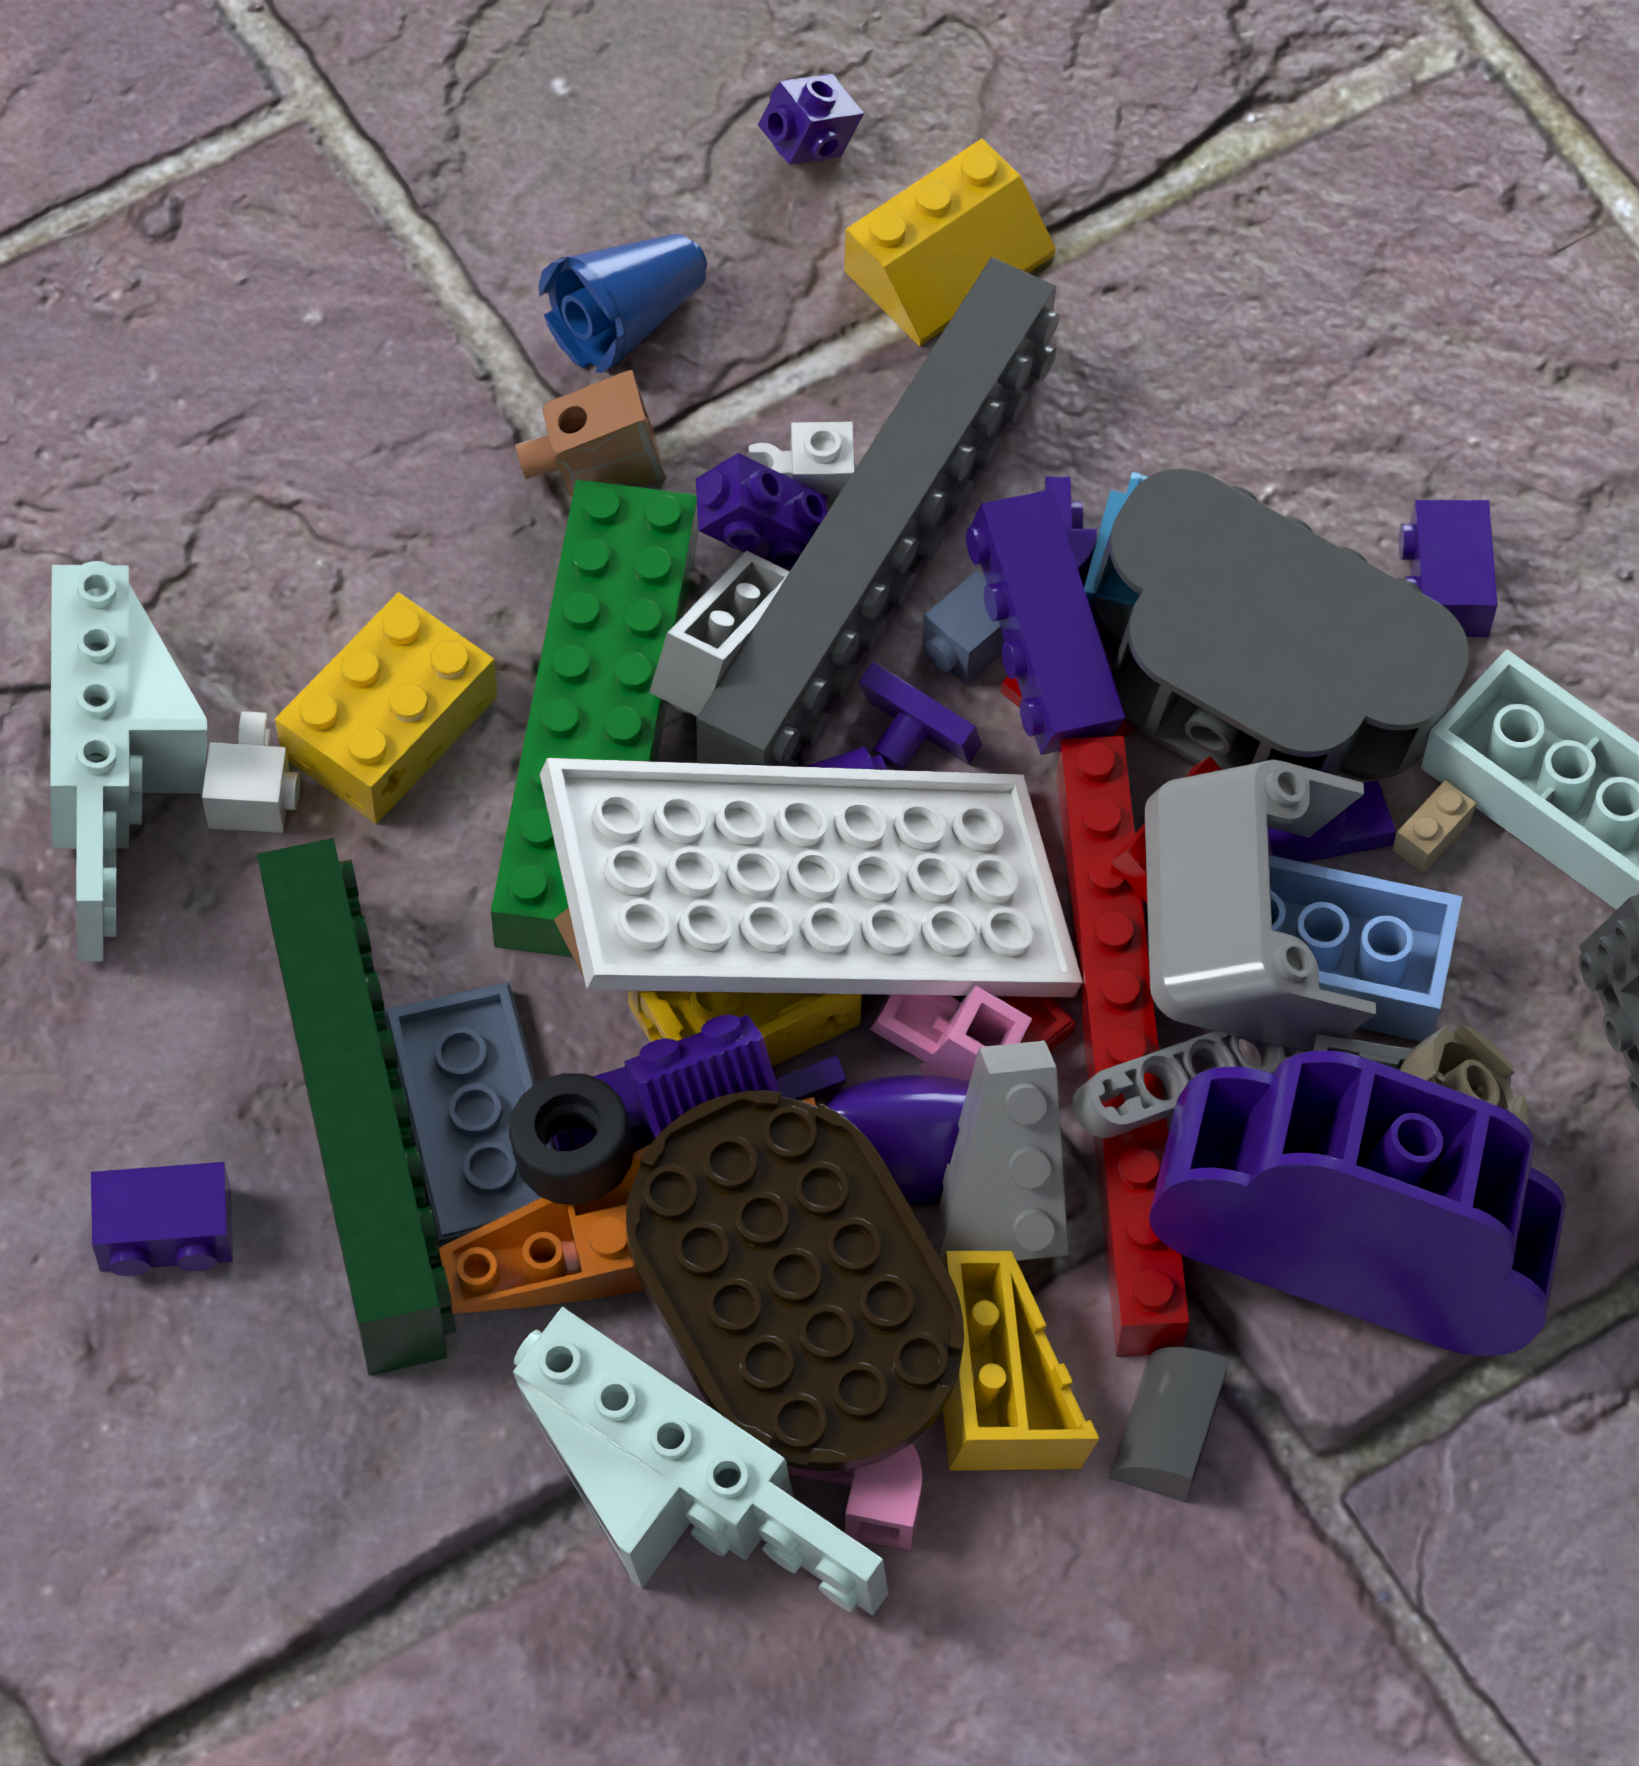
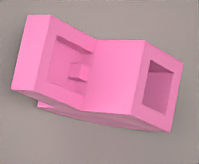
[869,986,1032,1081]
[789,1443,922,1551]

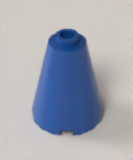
[538,233,707,373]

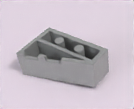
[927,1041,1068,1261]

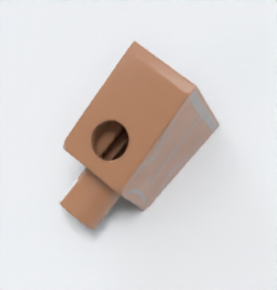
[515,370,667,496]

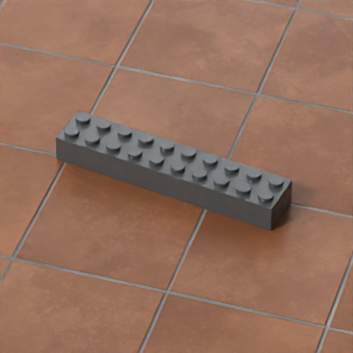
[696,257,1060,767]

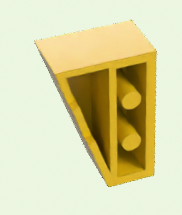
[941,1251,1099,1471]

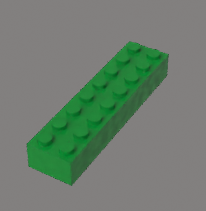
[491,479,699,958]

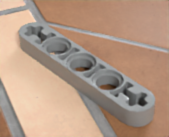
[1073,1030,1304,1138]

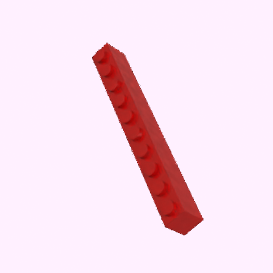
[1056,736,1189,1357]

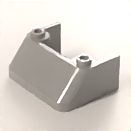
[1145,760,1376,1052]

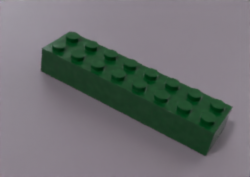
[257,838,456,1376]

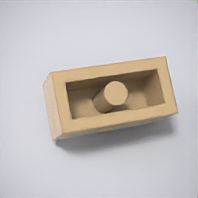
[1392,780,1476,874]

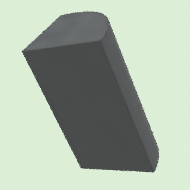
[1109,1347,1230,1503]

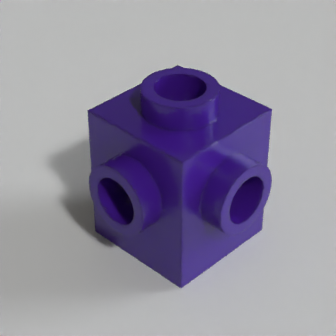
[758,74,864,165]

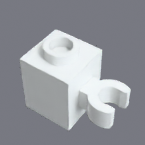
[749,422,854,511]
[202,711,300,833]

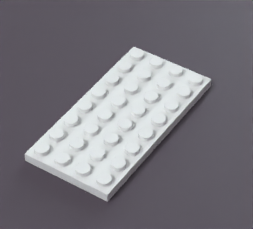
[540,758,1083,997]

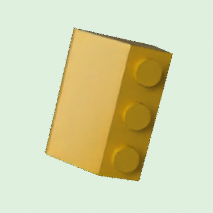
[844,138,1056,347]

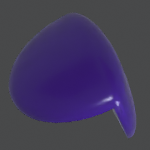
[826,1075,970,1205]

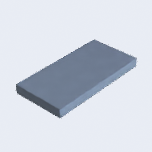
[384,981,553,1247]

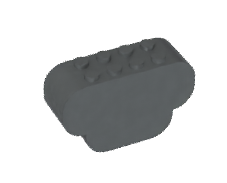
[1092,469,1469,779]

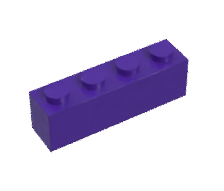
[966,489,1125,755]

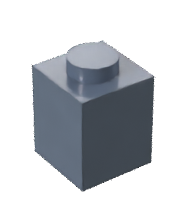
[922,570,1005,685]

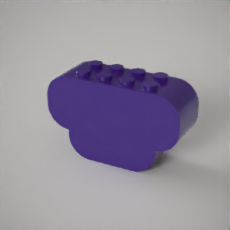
[1149,1050,1566,1356]

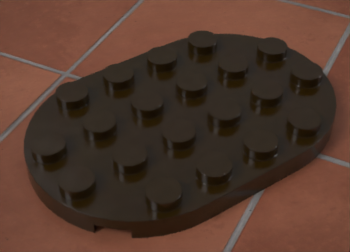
[626,1090,964,1471]

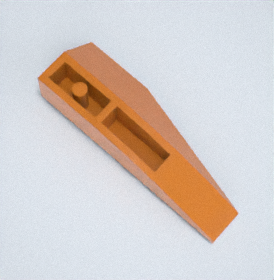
[439,1097,816,1314]

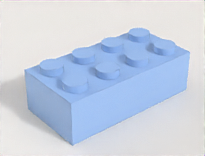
[1269,855,1463,1042]

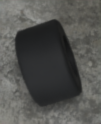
[508,1073,634,1205]

